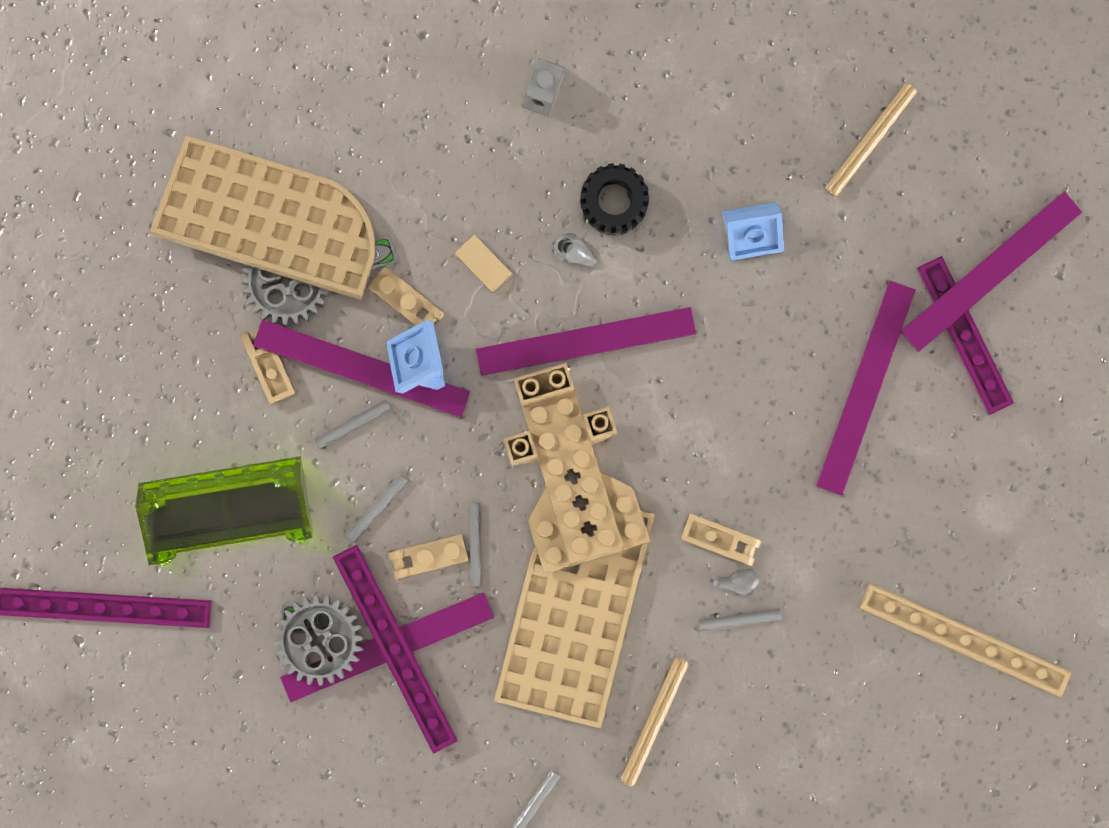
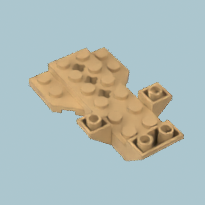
[503,363,650,574]

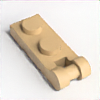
[368,267,445,326]
[240,326,296,405]
[680,513,761,566]
[387,534,469,580]

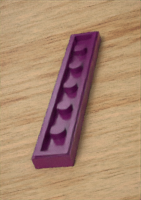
[916,256,1014,416]

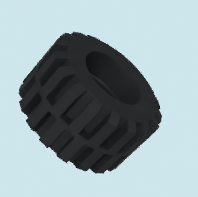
[580,163,649,235]

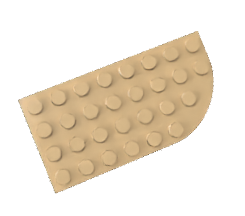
[150,135,375,300]
[494,506,655,729]

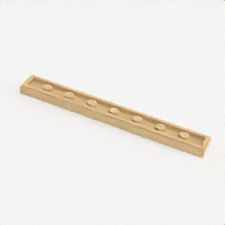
[859,583,1072,697]

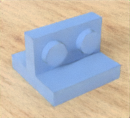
[722,202,784,261]
[386,320,445,393]

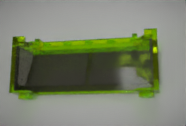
[135,456,313,566]

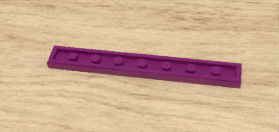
[900,191,1082,353]
[816,280,916,496]
[476,307,696,376]
[253,320,470,418]
[332,544,458,754]
[0,588,212,628]
[280,592,494,703]

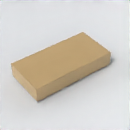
[455,235,512,293]

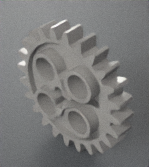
[241,266,329,327]
[273,595,364,686]

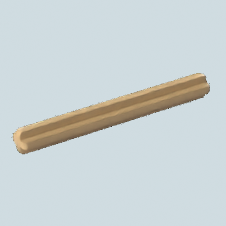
[825,83,917,197]
[621,657,688,786]

